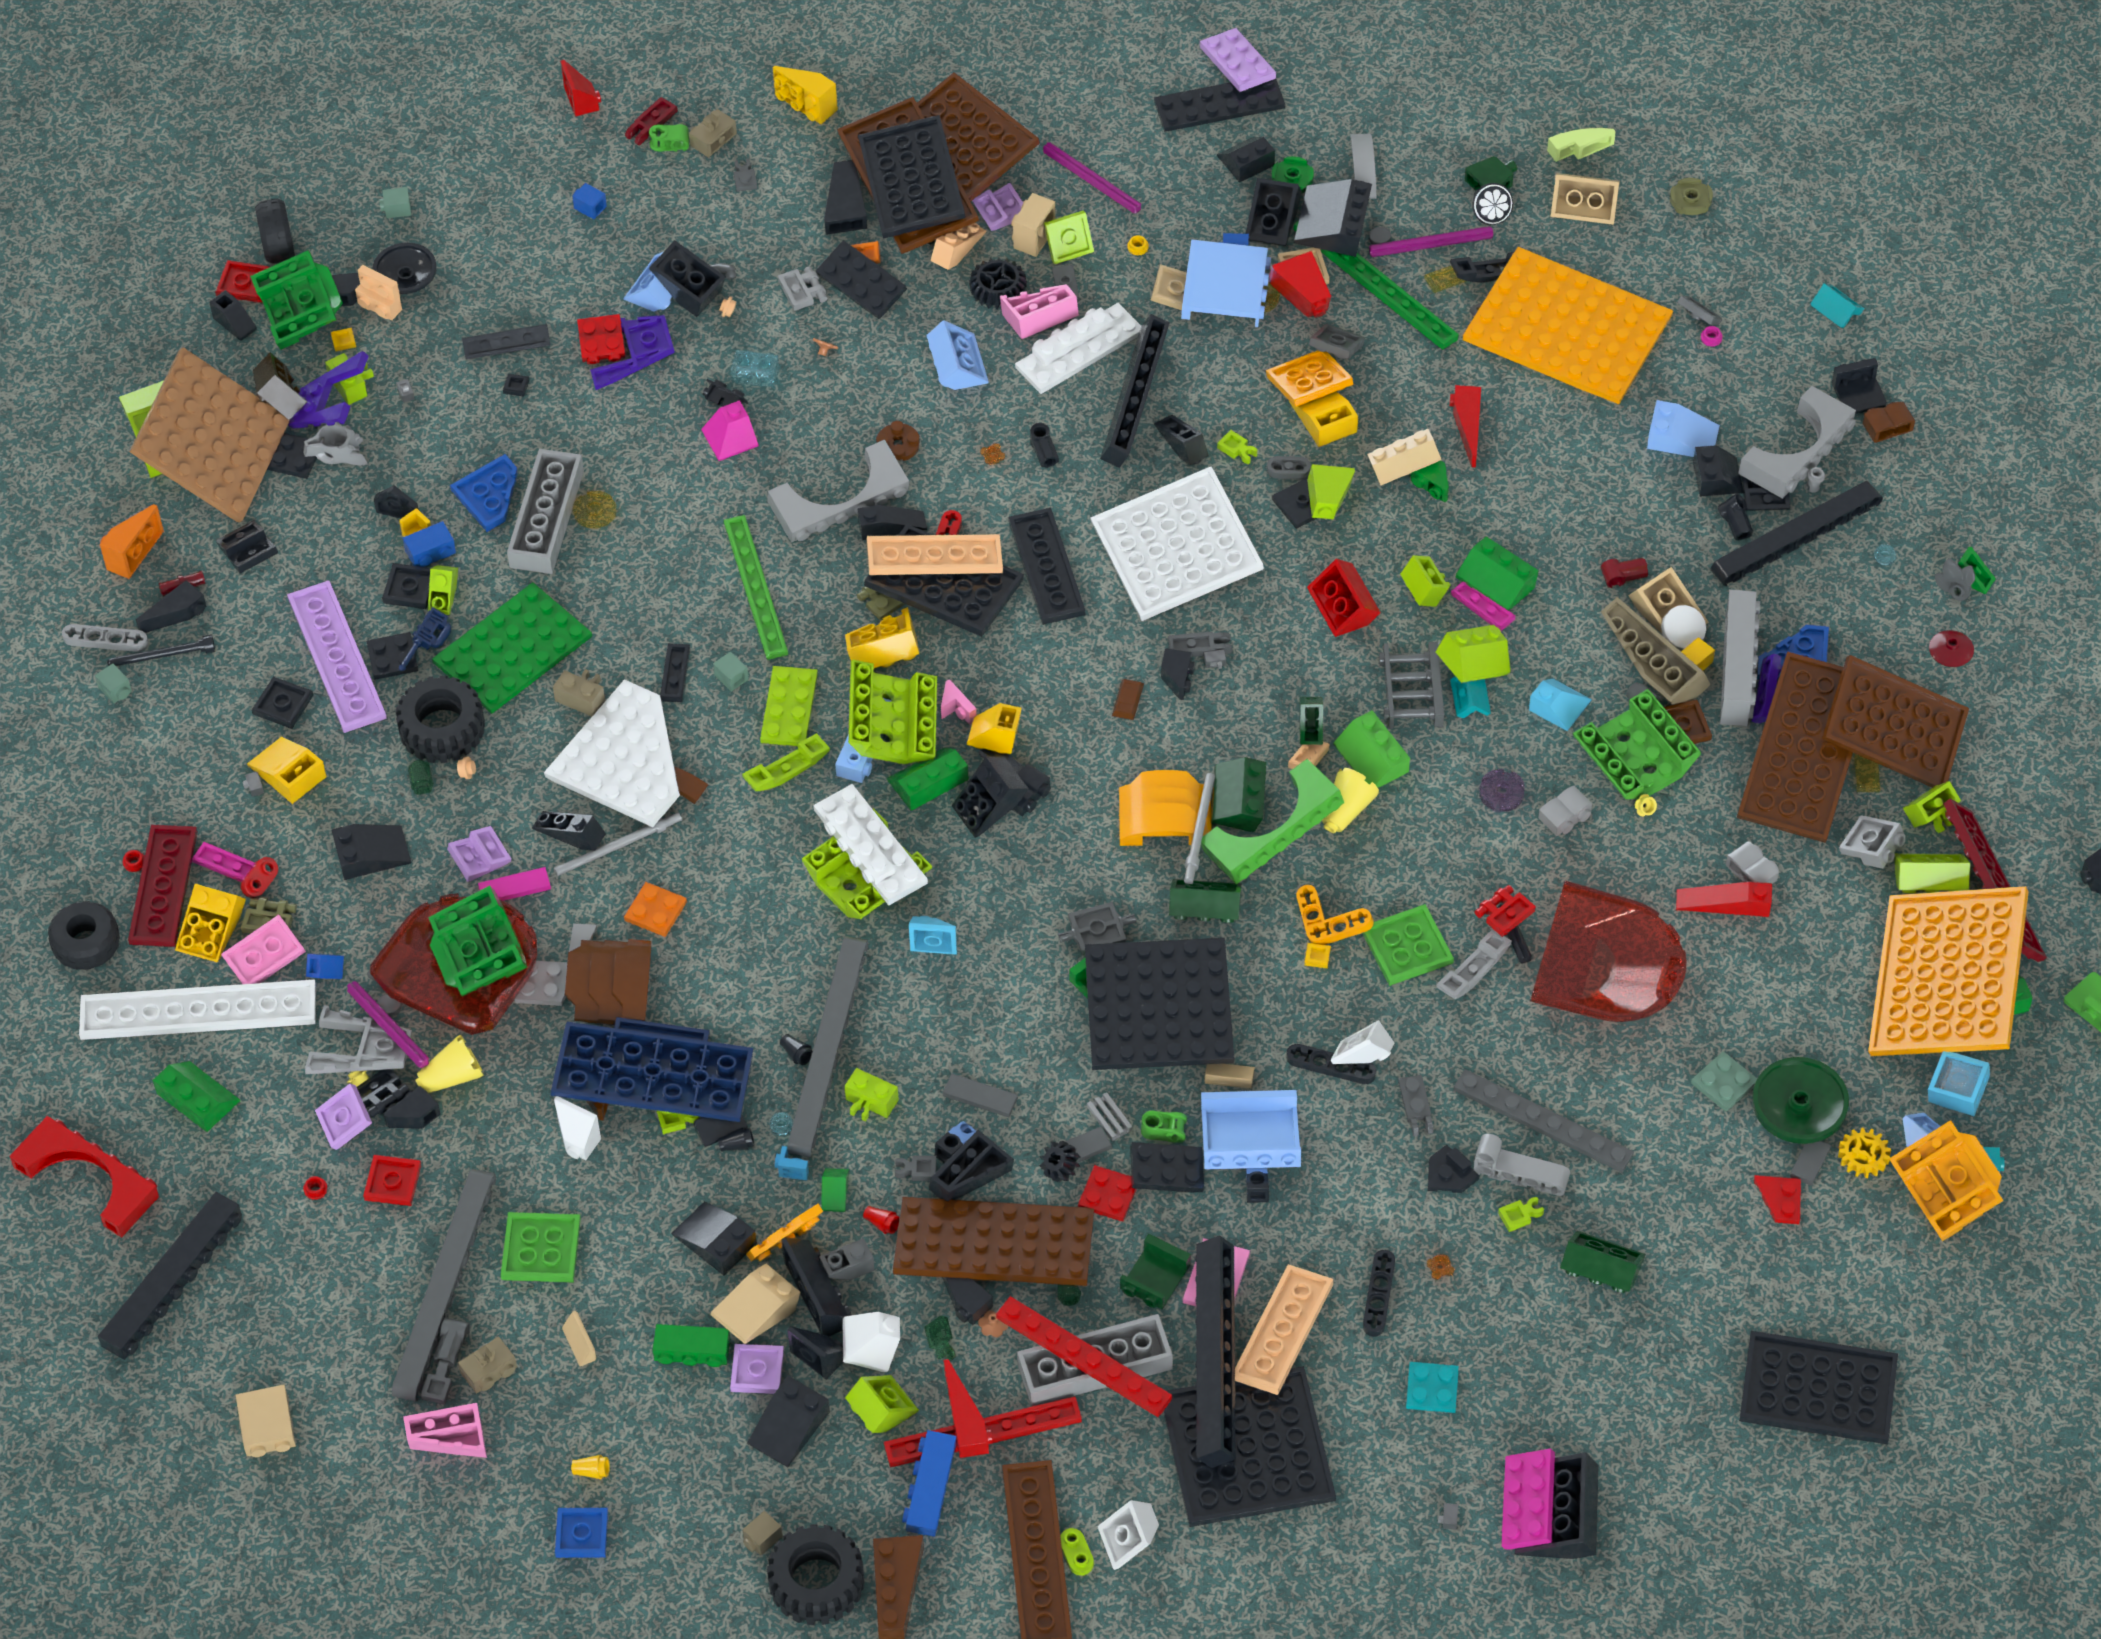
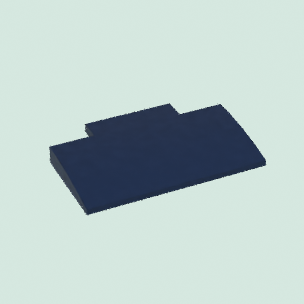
[551,1017,753,1122]

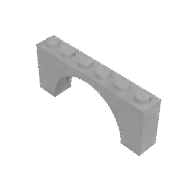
[1738,386,1856,499]
[767,440,909,542]

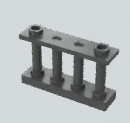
[1379,642,1444,729]

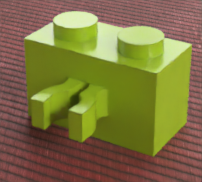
[325,353,374,405]
[1400,555,1451,607]
[1903,781,1961,833]
[845,1068,899,1121]

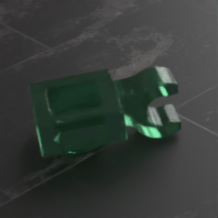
[924,1315,956,1361]

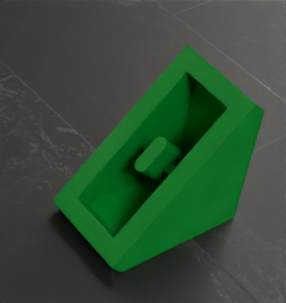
[1958,547,1996,594]
[821,1168,849,1212]

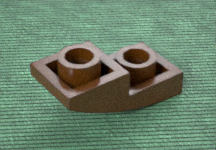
[674,766,709,804]

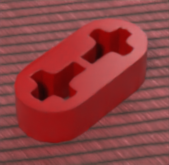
[936,510,962,535]

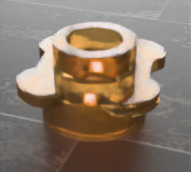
[980,443,1005,465]
[1426,1254,1454,1280]

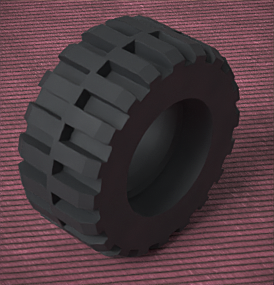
[396,676,485,763]
[767,1524,865,1625]

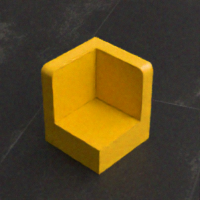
[399,508,431,537]
[1681,637,1715,671]

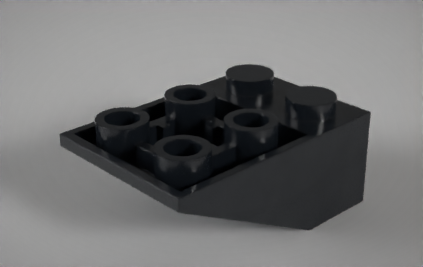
[952,757,1028,838]

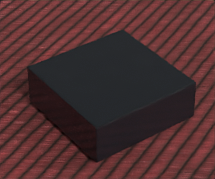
[503,373,529,397]

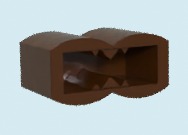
[1862,402,1915,443]

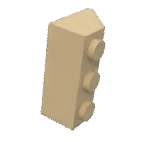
[1550,173,1620,225]
[1367,429,1441,485]

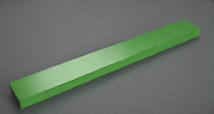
[724,515,788,660]

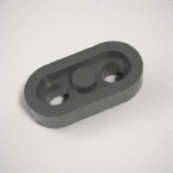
[1267,456,1311,479]

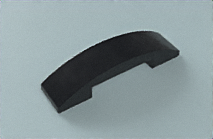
[1450,252,1514,282]

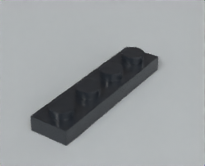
[462,324,551,359]

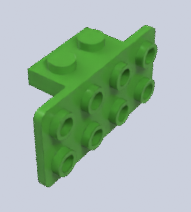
[2064,972,2101,1032]

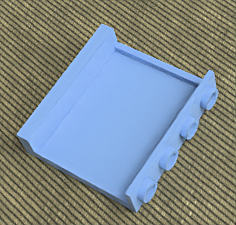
[1181,240,1271,327]
[1201,1090,1301,1169]

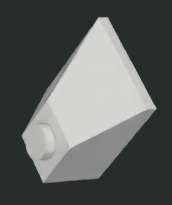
[1331,1020,1394,1064]
[554,1096,601,1160]
[842,1312,900,1372]
[1097,1500,1159,1570]

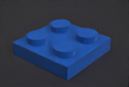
[555,1508,608,1558]

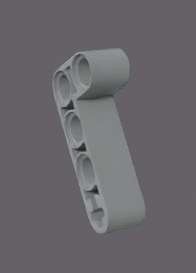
[1474,1134,1570,1196]

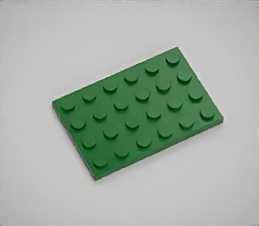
[432,582,593,714]

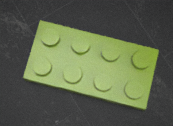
[760,666,818,746]

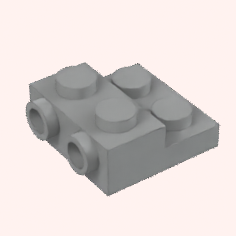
[1839,815,1905,869]

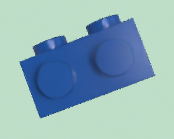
[403,521,456,567]

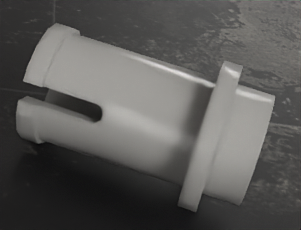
[1806,467,1825,493]

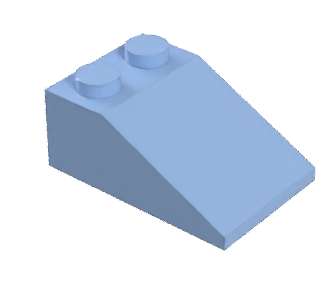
[1647,400,1720,457]

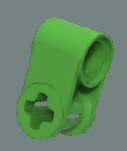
[649,124,689,152]
[1141,1110,1187,1143]

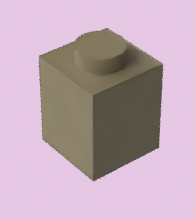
[742,1510,783,1555]

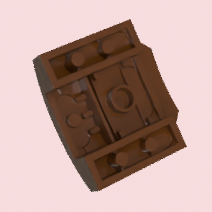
[565,939,651,1025]

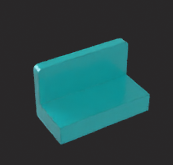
[1811,283,1865,328]
[1450,676,1491,718]

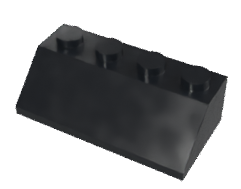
[781,1237,852,1337]

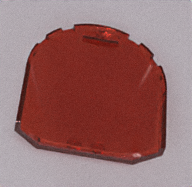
[1530,881,1687,1022]
[370,893,537,1035]

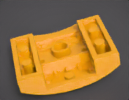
[1119,770,1212,846]
[1889,1120,2003,1242]

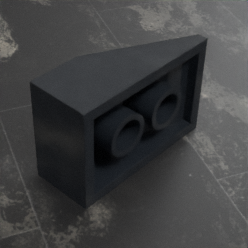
[1246,178,1302,246]
[649,240,726,317]
[331,824,412,880]
[671,1201,757,1276]
[747,1376,830,1468]

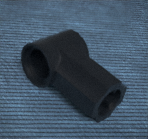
[1030,423,1059,468]
[1718,494,1753,541]

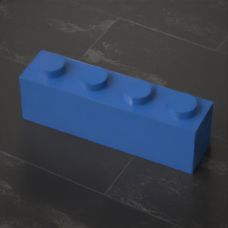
[902,1430,957,1537]

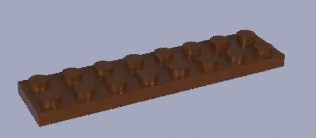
[1002,1460,1072,1639]

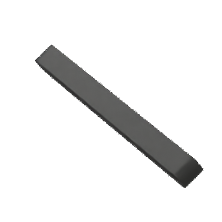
[787,936,868,1158]
[392,1169,496,1402]

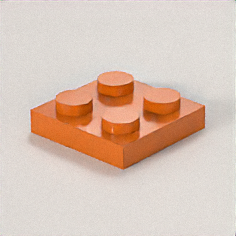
[624,882,687,937]

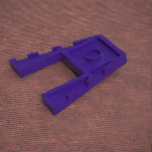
[590,315,675,390]
[288,351,369,428]

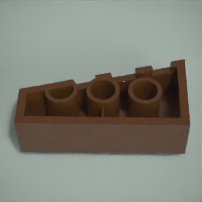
[873,1535,924,1639]

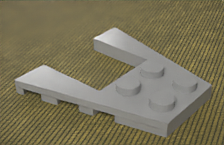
[510,920,597,1006]
[305,1005,412,1074]

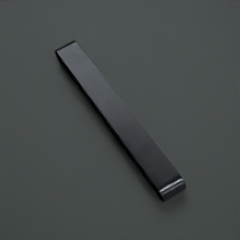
[1710,481,1883,587]

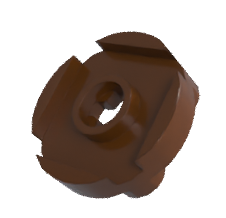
[876,421,920,461]

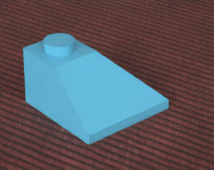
[1529,679,1592,731]
[909,916,957,954]

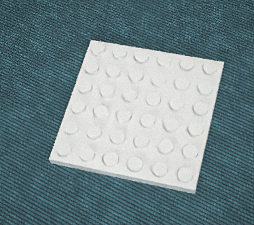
[1091,467,1264,621]

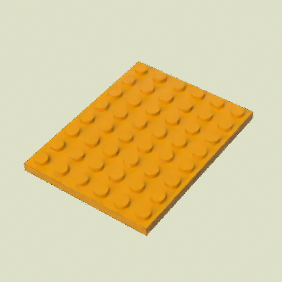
[1462,247,1673,404]
[1868,886,2028,1056]

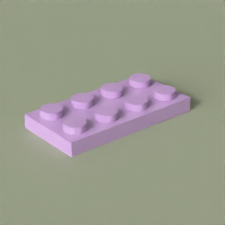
[1200,28,1276,92]

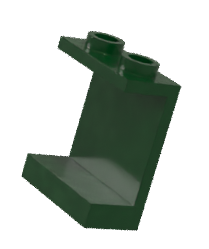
[1120,1234,1191,1310]

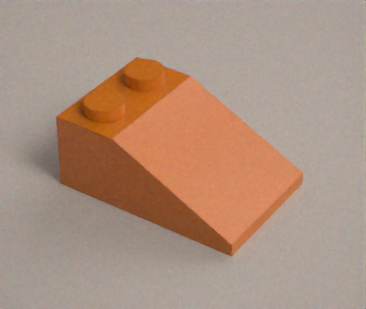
[100,504,164,579]

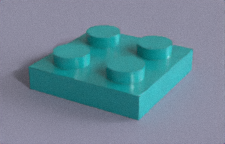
[1406,1362,1459,1413]

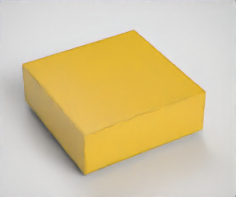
[331,327,356,352]
[1304,943,1331,969]

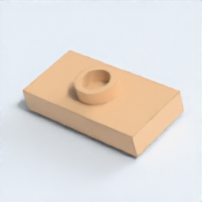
[1288,742,1330,769]

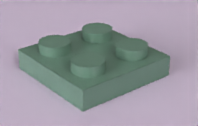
[1691,1051,1757,1112]

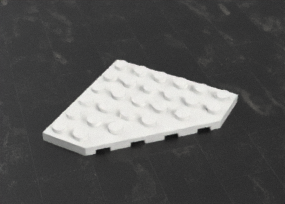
[544,680,680,827]

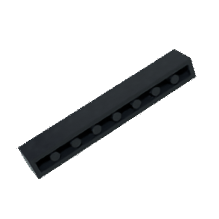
[1100,314,1170,468]
[98,1192,242,1360]

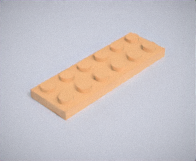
[867,534,1003,575]
[1235,1264,1333,1395]

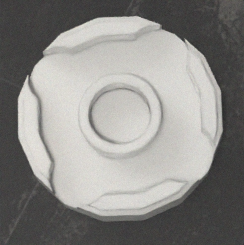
[1661,605,1706,650]

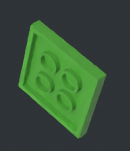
[1362,904,1454,986]
[501,1212,581,1283]

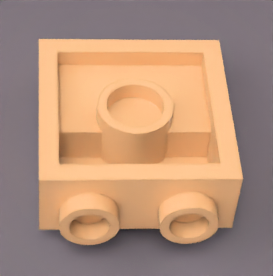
[355,265,402,320]

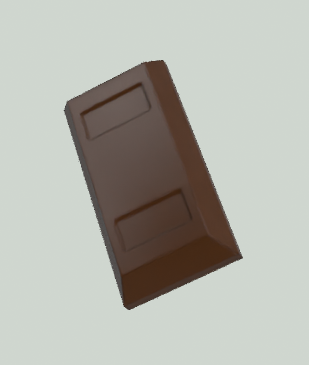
[1112,679,1144,720]

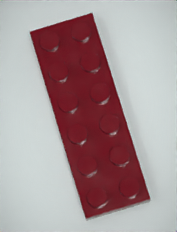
[128,824,198,947]

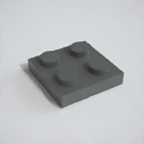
[1309,324,1365,359]

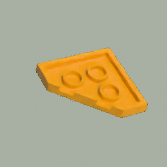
[746,1204,823,1262]

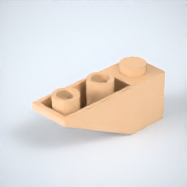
[931,223,987,270]

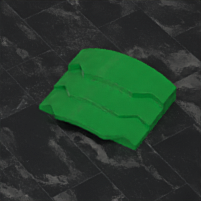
[250,250,342,350]
[428,886,527,996]

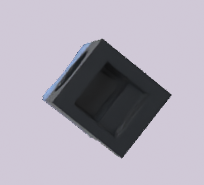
[934,1121,976,1164]
[1246,1168,1269,1203]

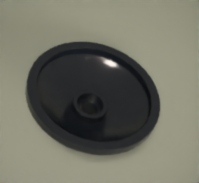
[372,242,437,294]

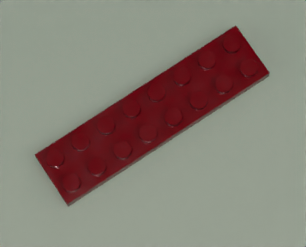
[1943,798,2047,962]

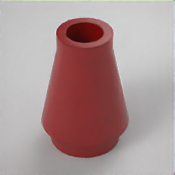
[863,1206,900,1234]

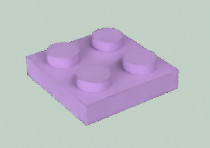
[315,1083,372,1150]
[730,1344,784,1394]

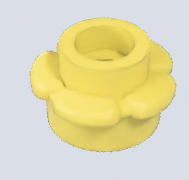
[1635,794,1657,817]
[347,1071,369,1087]

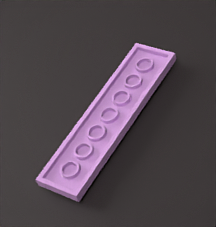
[287,581,387,733]

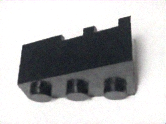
[929,1130,1014,1202]

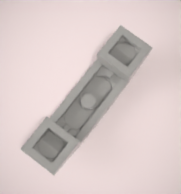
[1350,134,1377,199]
[1436,929,1512,999]

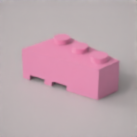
[1000,284,1079,339]
[404,1403,487,1458]

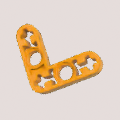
[1296,885,1374,945]

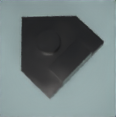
[374,485,419,519]
[1428,1145,1480,1193]

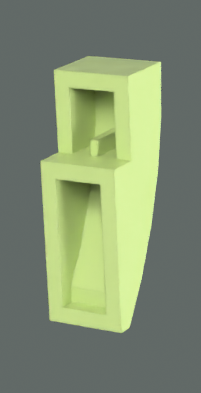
[1547,128,1615,162]

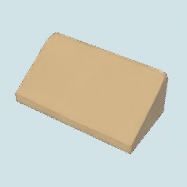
[1205,1064,1255,1089]
[562,1311,596,1366]

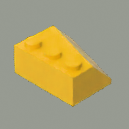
[845,607,919,668]

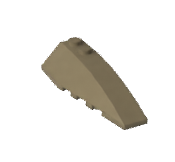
[1601,597,1711,704]

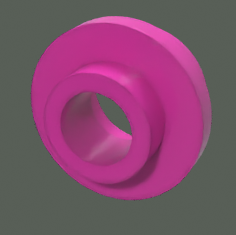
[1701,326,1722,347]

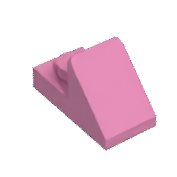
[941,679,977,725]

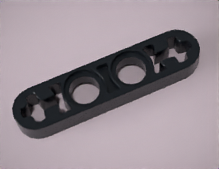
[1286,1044,1376,1084]
[1363,1250,1395,1337]

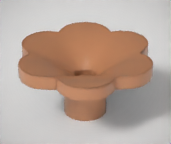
[813,338,839,356]
[978,1311,1009,1337]

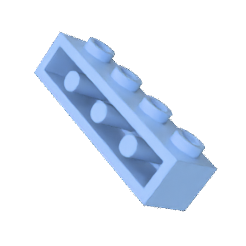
[835,698,891,783]

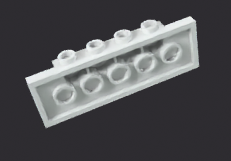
[1015,303,1141,394]
[813,784,928,905]

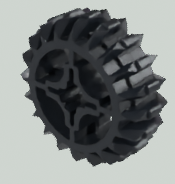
[969,257,1027,310]

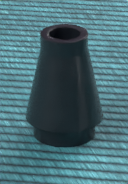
[780,1034,813,1065]
[718,1127,755,1152]

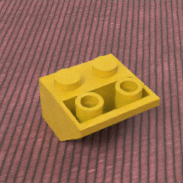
[967,703,1022,754]

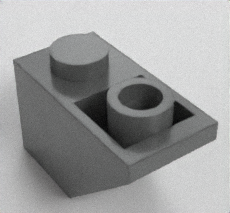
[819,1238,875,1280]

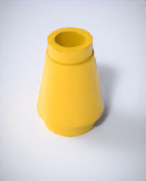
[571,1455,610,1479]

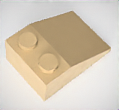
[1628,567,1709,634]
[711,1263,801,1344]

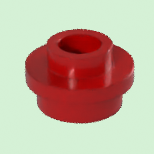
[122,850,145,872]
[303,1176,328,1200]

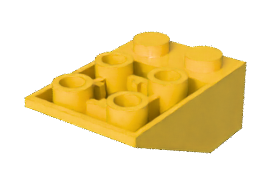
[773,66,838,124]
[1289,391,1358,447]
[247,737,326,804]
[175,884,246,963]

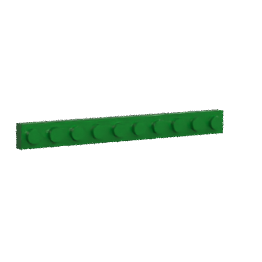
[1293,221,1459,350]

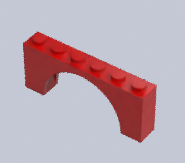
[9,1116,159,1238]

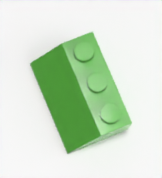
[1333,710,1410,788]

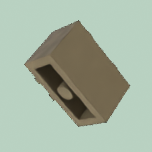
[689,109,737,158]
[553,669,605,717]
[458,1336,517,1394]

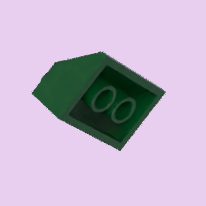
[1211,757,1267,832]
[1169,879,1242,923]
[1560,1231,1646,1293]

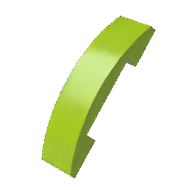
[742,733,830,791]

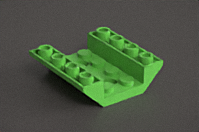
[1573,689,1701,800]

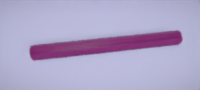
[1043,142,1141,214]
[1369,226,1493,257]
[347,981,429,1068]

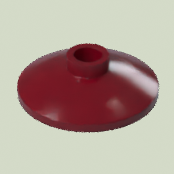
[1929,630,1974,667]

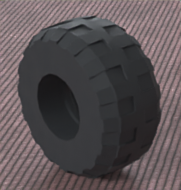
[255,198,295,263]
[48,901,120,970]

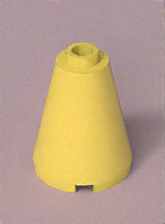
[1322,768,1379,833]
[415,1035,484,1093]

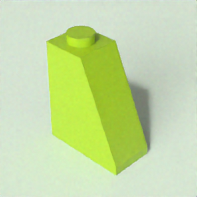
[1307,464,1355,519]

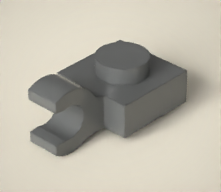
[421,1360,452,1405]

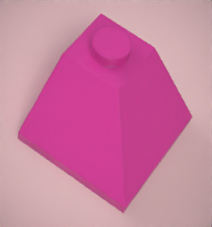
[701,400,759,461]

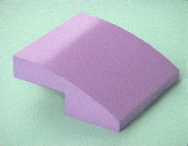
[972,183,1023,231]
[447,826,511,882]

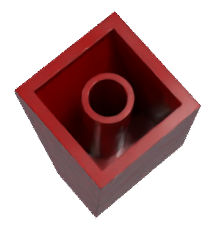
[1269,251,1331,318]

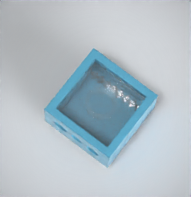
[1928,1051,1990,1116]

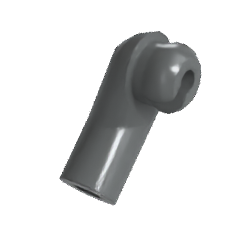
[710,263,737,280]

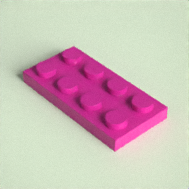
[1502,1448,1555,1550]

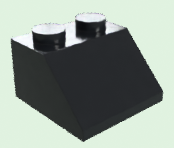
[1217,137,1275,183]
[1693,445,1744,497]

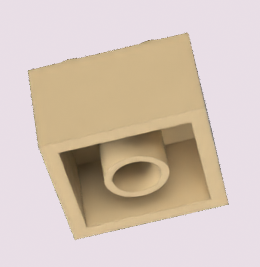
[1011,193,1056,257]

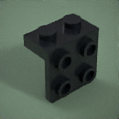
[1832,358,1887,414]

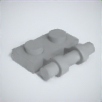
[778,267,828,311]

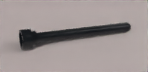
[107,634,215,666]

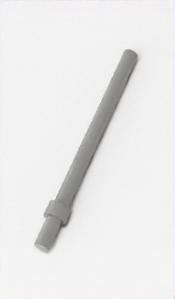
[1184,773,1215,884]
[554,812,682,876]

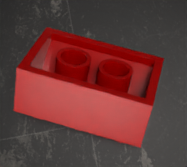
[1307,558,1381,637]

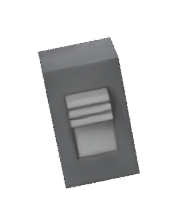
[396,379,414,403]
[1204,650,1226,670]
[243,771,264,797]
[1438,1503,1458,1530]

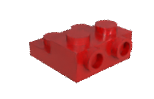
[577,314,625,365]

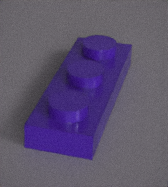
[1751,654,1782,724]

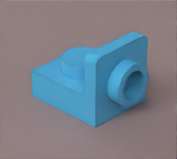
[775,1146,809,1180]

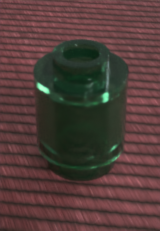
[408,760,434,795]

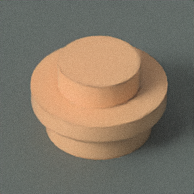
[719,297,737,317]
[457,756,476,779]

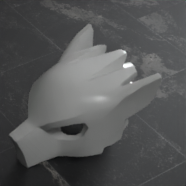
[303,422,368,466]

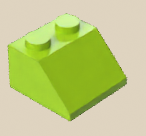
[845,1375,919,1433]

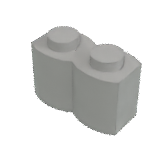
[1538,786,1592,836]
[1726,841,1779,884]

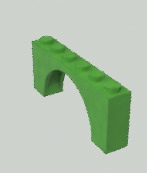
[1201,759,1344,884]

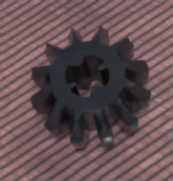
[1039,1141,1081,1182]

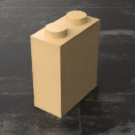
[236,1385,296,1457]

